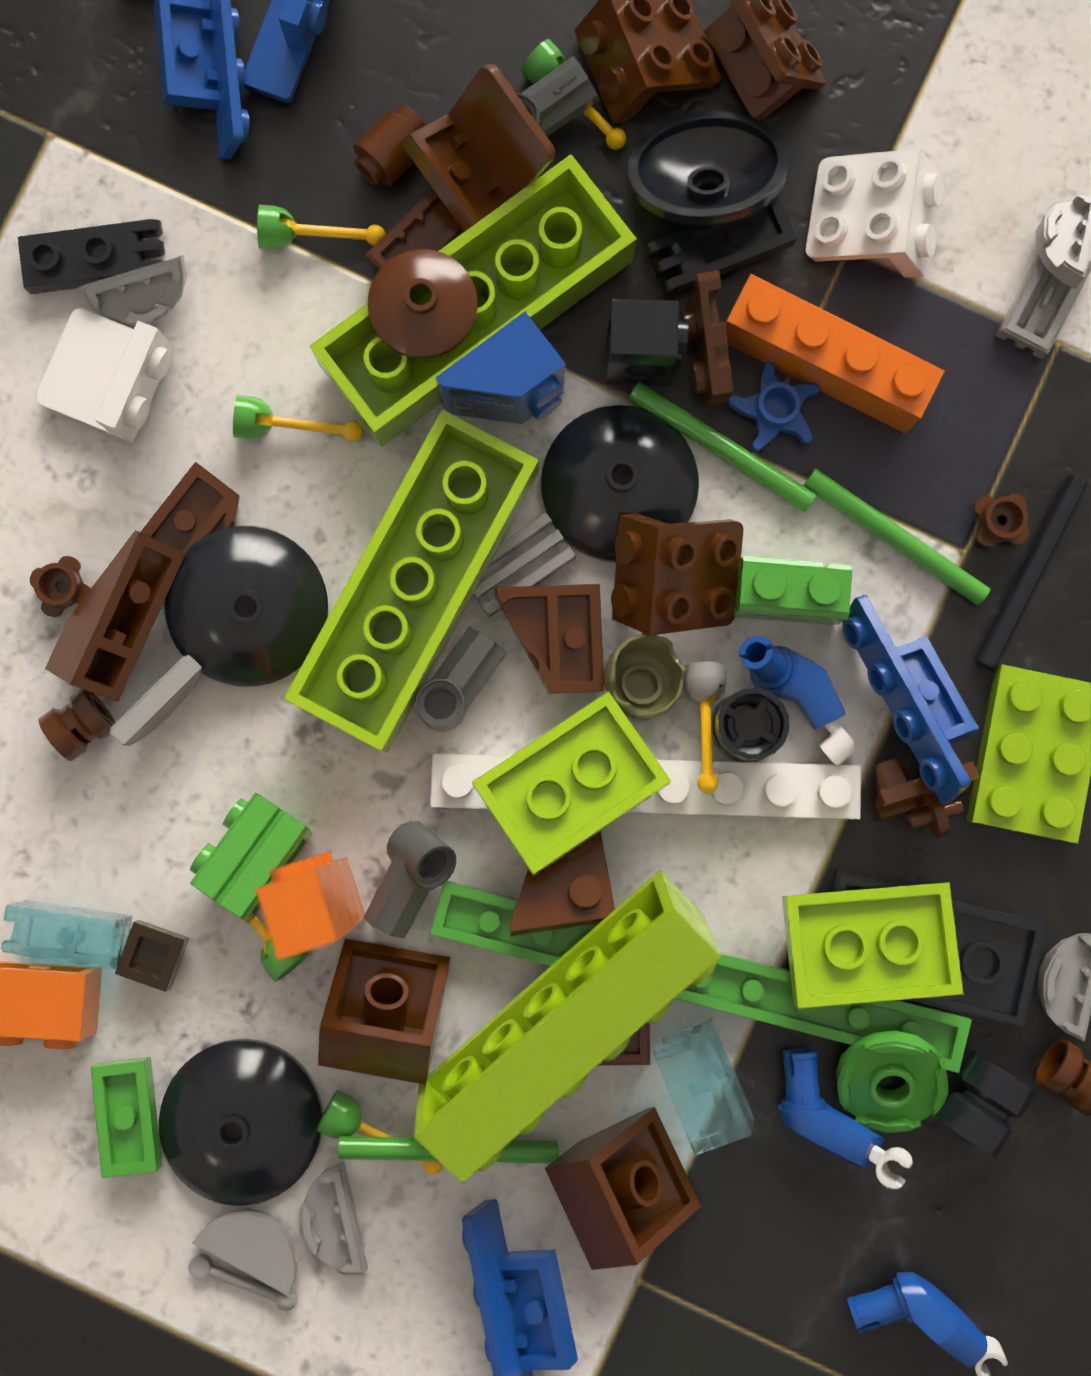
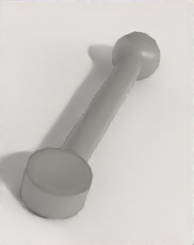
[188,1254,297,1311]

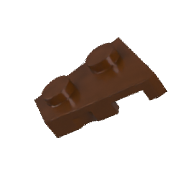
[680,270,733,409]
[141,461,240,553]
[495,584,604,694]
[509,831,615,936]

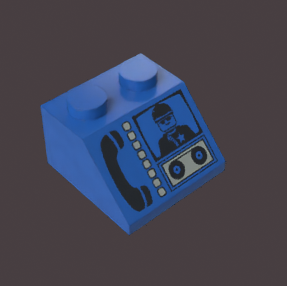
[436,312,566,424]

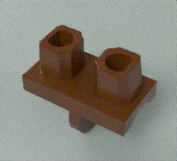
[873,744,980,838]

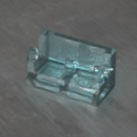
[1,900,132,970]
[652,1018,754,1155]

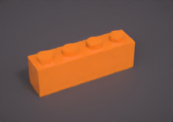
[726,274,945,434]
[256,851,365,960]
[0,961,102,1049]

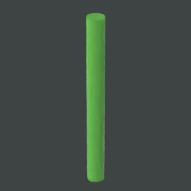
[628,381,817,512]
[803,468,990,606]
[338,1136,559,1163]

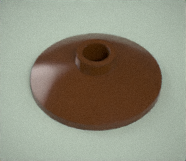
[368,249,478,359]

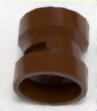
[38,689,116,761]
[1035,1039,1091,1116]

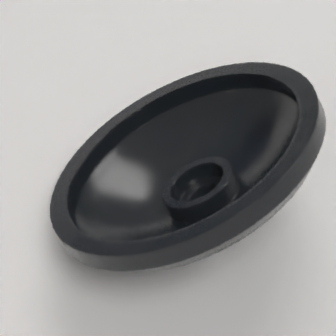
[627,111,789,227]
[541,405,699,563]
[164,526,328,687]
[159,1039,323,1206]

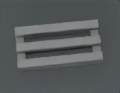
[995,254,1091,359]
[474,513,576,618]

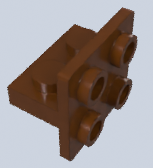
[703,0,826,121]

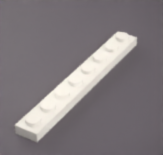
[430,754,861,819]

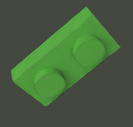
[90,1057,162,1178]

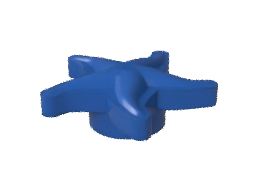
[728,361,819,452]

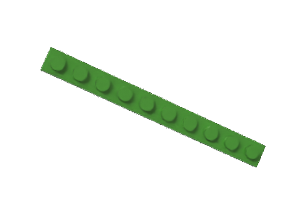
[430,880,972,1073]

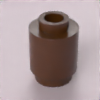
[353,105,426,187]

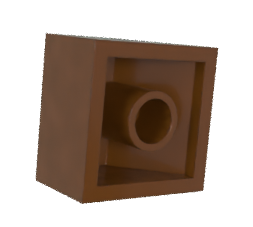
[318,938,450,1085]
[545,1107,701,1270]

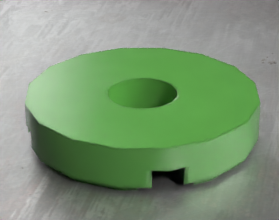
[835,1030,949,1133]

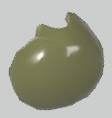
[604,633,686,720]

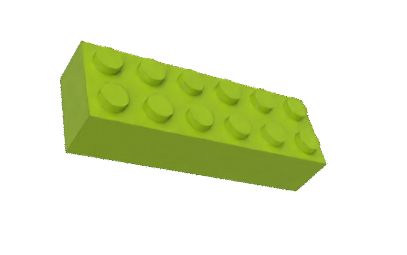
[309,154,637,447]
[284,409,539,753]
[414,870,721,1183]

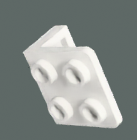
[806,148,944,278]
[36,308,174,443]

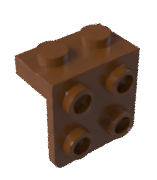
[574,0,721,124]
[402,64,555,232]
[611,513,744,636]

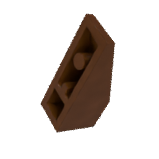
[45,530,186,702]

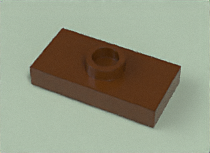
[365,188,464,271]

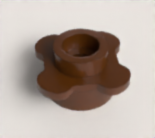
[973,493,1029,548]
[30,556,91,617]

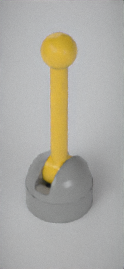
[684,661,726,794]

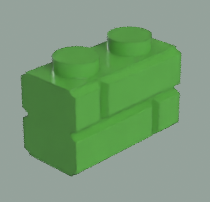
[732,556,852,625]
[189,792,312,924]

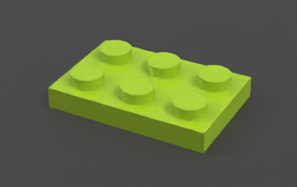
[966,665,1091,844]
[472,691,671,876]
[782,882,963,1009]

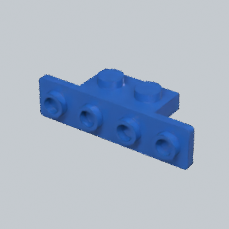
[154,0,249,160]
[243,0,330,103]
[842,595,979,804]
[462,1199,578,1376]

